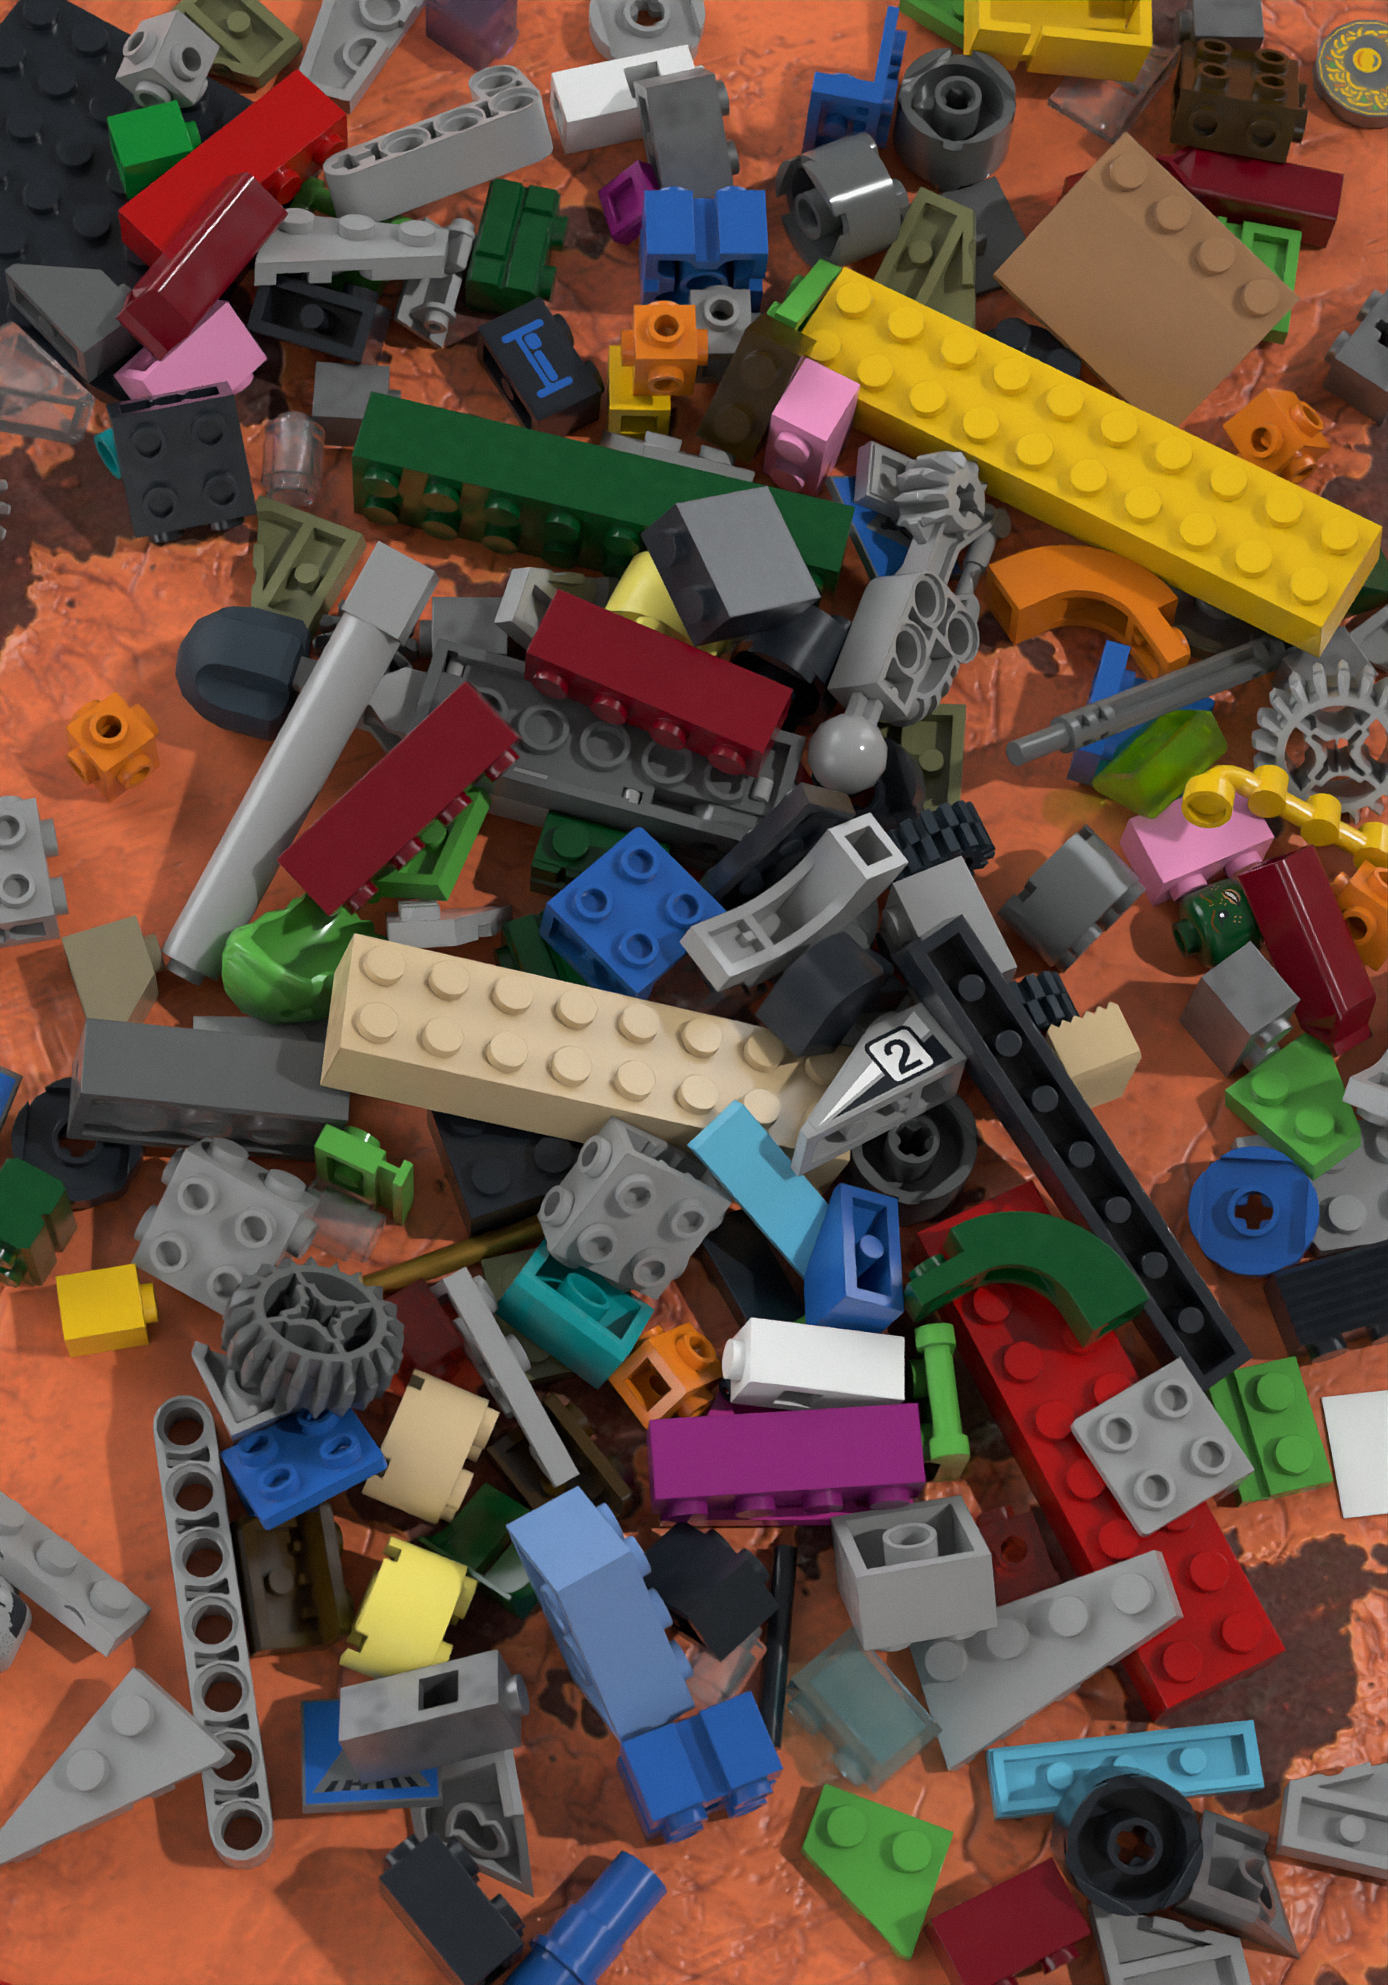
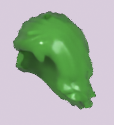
[221,892,387,1025]

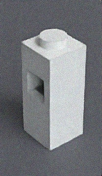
[550,44,704,155]
[722,1317,904,1411]

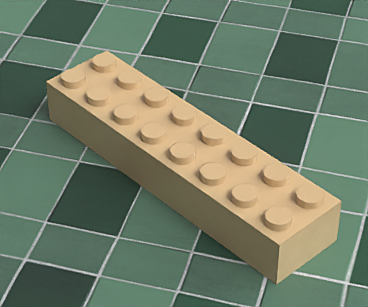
[320,933,854,1196]

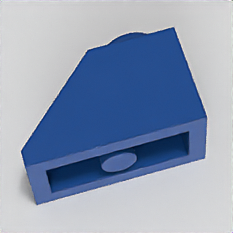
[804,1183,904,1334]

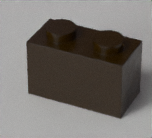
[695,313,817,464]

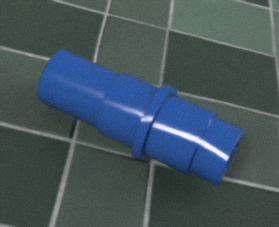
[502,1851,668,1985]

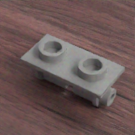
[393,217,477,349]

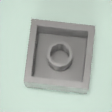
[830,1495,998,1652]

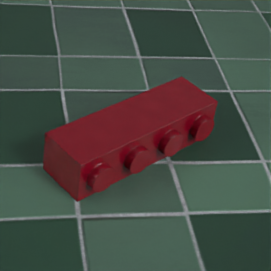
[524,589,793,779]
[276,681,523,917]

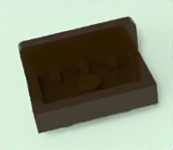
[485,1393,635,1521]
[230,1502,354,1657]

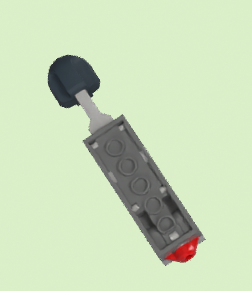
[175,606,815,872]

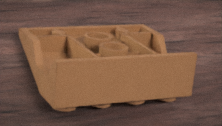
[992,132,1301,427]

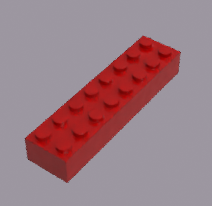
[908,1180,1286,1723]

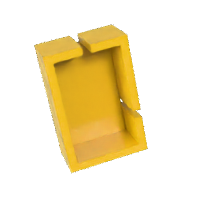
[964,0,1152,83]

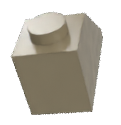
[61,915,166,1024]

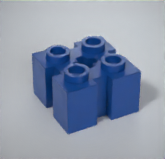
[639,186,769,313]
[616,1690,783,1845]

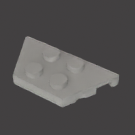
[1231,1119,1388,1259]
[1087,1903,1252,1985]

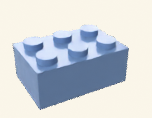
[506,1486,696,1744]

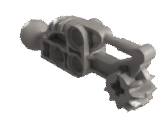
[807,450,1011,794]

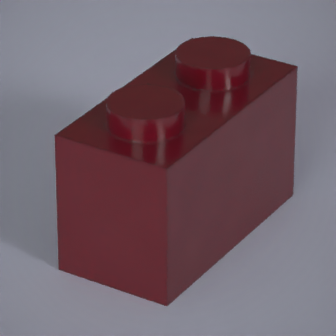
[922,1857,1091,1985]

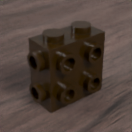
[1170,38,1308,164]

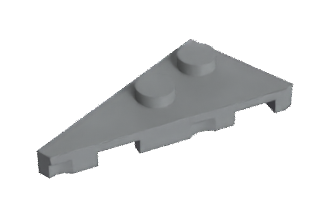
[424,1267,579,1488]
[0,1667,236,1867]

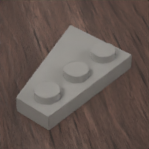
[254,208,449,286]

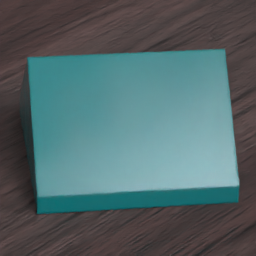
[494,1238,654,1390]

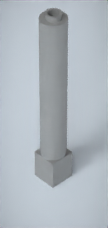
[161,541,440,986]

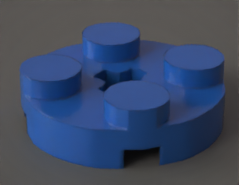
[1188,1146,1320,1278]

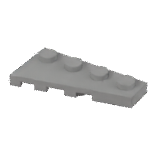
[299,0,429,114]
[909,1550,1184,1771]

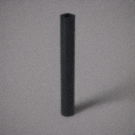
[758,1545,798,1751]

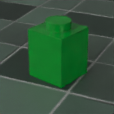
[107,100,202,200]

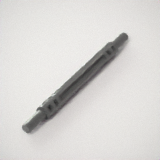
[1006,625,1340,766]

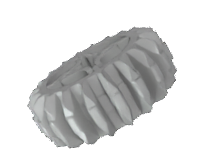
[1251,659,1388,826]

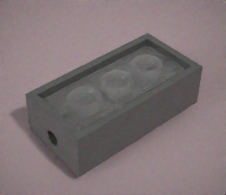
[67,1018,350,1163]

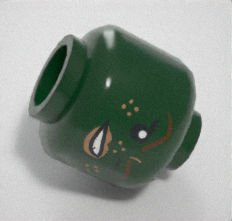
[1171,878,1264,969]

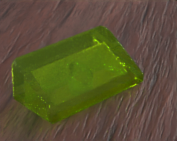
[1091,710,1228,819]

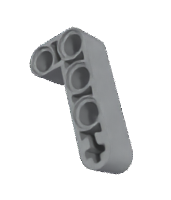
[322,65,554,222]

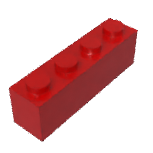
[118,69,348,268]

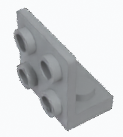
[1070,1357,1255,1537]

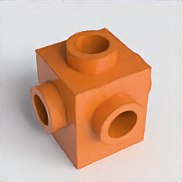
[620,300,708,396]
[1223,388,1331,485]
[65,691,160,802]
[1330,860,1388,972]
[608,1322,723,1430]

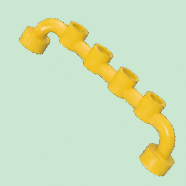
[1181,765,1388,869]

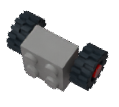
[876,800,1080,1038]

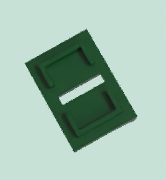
[417,1482,538,1621]

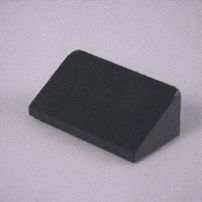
[696,1209,805,1329]

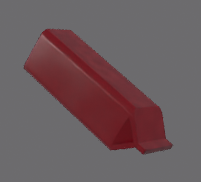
[1155,146,1344,248]
[115,172,288,361]
[1237,844,1376,1058]

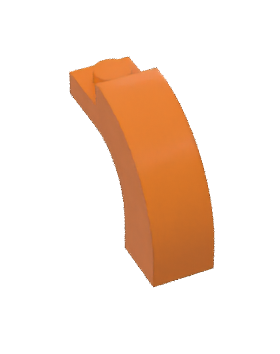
[984,545,1190,681]

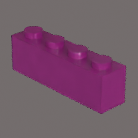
[646,1403,926,1523]

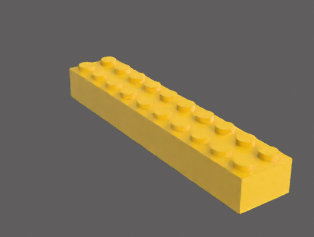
[801,267,1383,658]

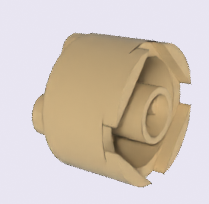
[361,1369,499,1525]

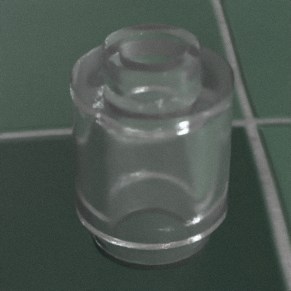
[261,412,325,508]
[305,1176,387,1263]
[685,1627,767,1710]

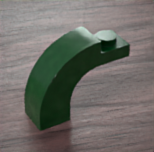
[903,1211,1150,1348]

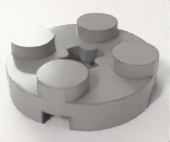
[588,0,705,61]

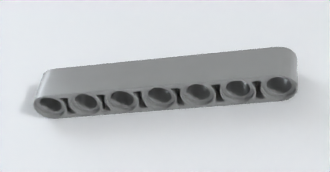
[153,1395,275,1870]

